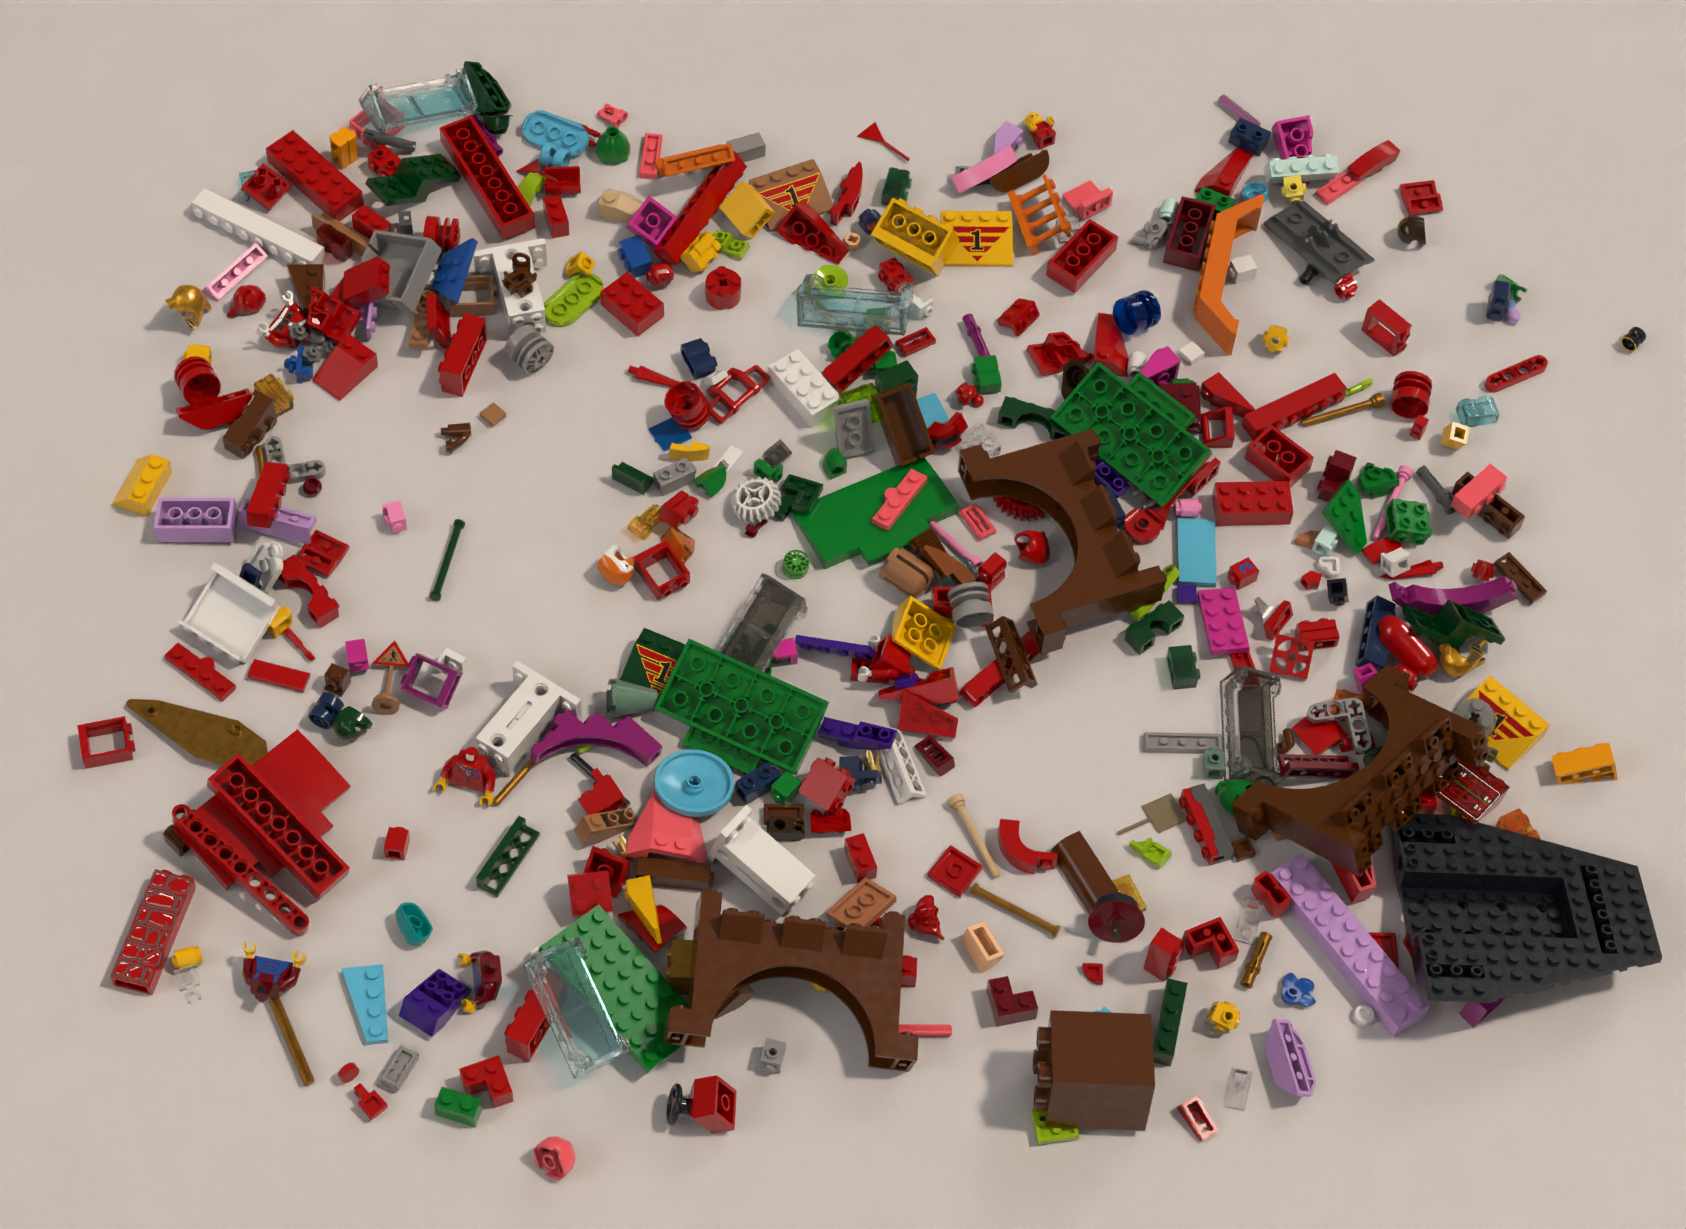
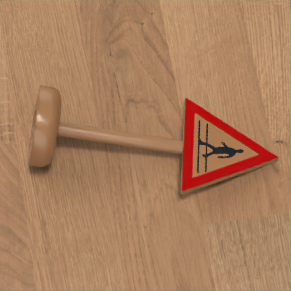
[372,640,410,715]

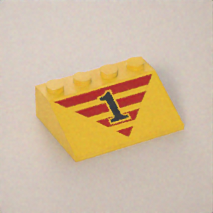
[939,210,1013,267]
[1467,676,1550,771]

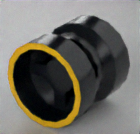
[1621,327,1646,352]

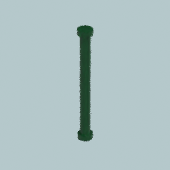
[429,519,465,601]

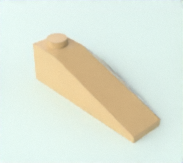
[598,188,643,224]

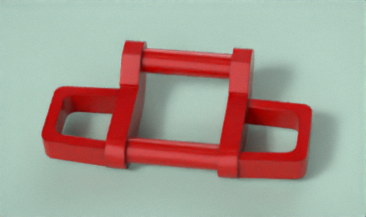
[706,365,770,424]

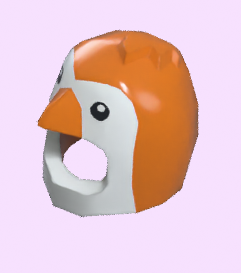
[597,544,634,586]

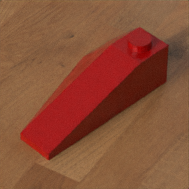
[1092,313,1129,377]

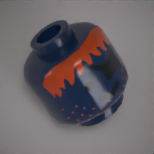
[858,209,881,235]

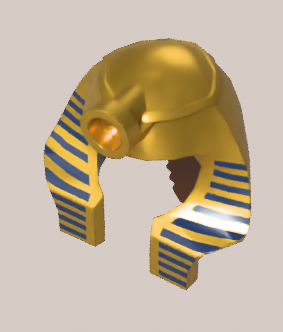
[165,285,212,331]
[1439,635,1487,677]

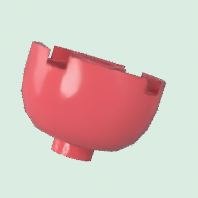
[533,1136,576,1180]

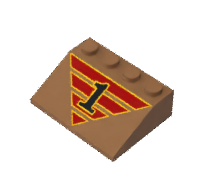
[749,159,834,232]

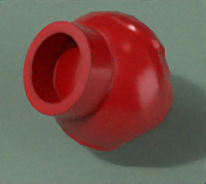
[954,382,984,407]

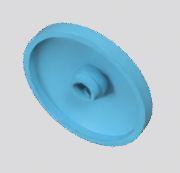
[654,750,734,817]

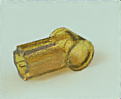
[627,504,661,540]

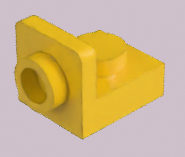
[564,251,595,277]

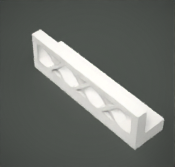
[879,727,927,804]

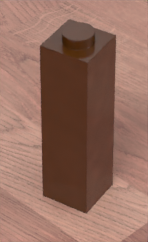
[636,857,714,891]

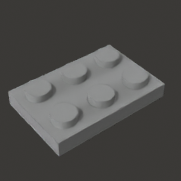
[832,399,875,458]

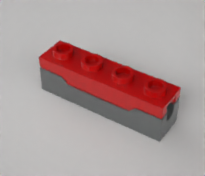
[1179,783,1234,866]

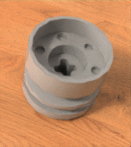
[504,325,554,374]
[948,582,994,628]

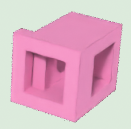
[382,501,407,533]

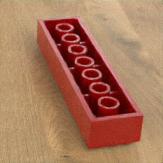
[439,115,535,240]
[207,753,350,901]

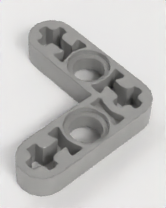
[265,436,326,485]
[1306,698,1372,754]

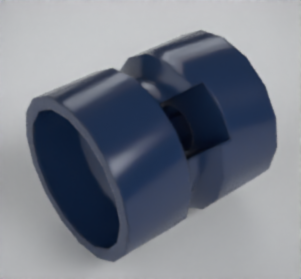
[308,692,344,730]

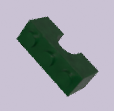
[1124,600,1184,655]

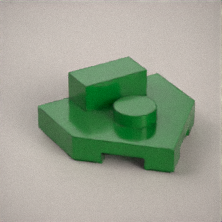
[1357,462,1400,498]

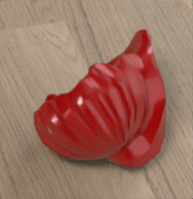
[227,285,266,318]
[908,895,944,940]

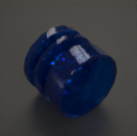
[1113,290,1161,335]

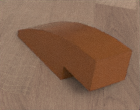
[919,545,976,586]

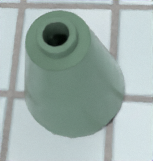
[606,678,661,717]

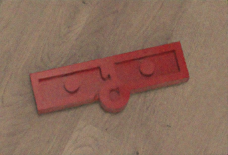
[164,643,236,702]

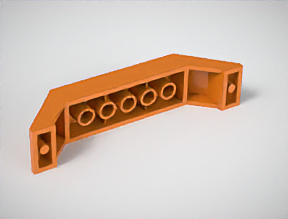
[1193,194,1264,355]

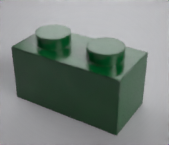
[774,494,794,521]

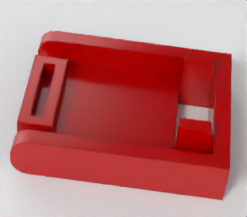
[426,292,452,349]

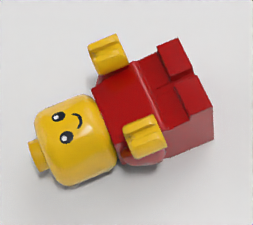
[1024,112,1056,150]

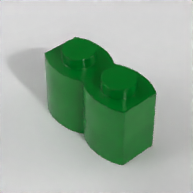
[970,355,1002,394]

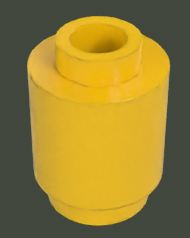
[171,945,203,971]

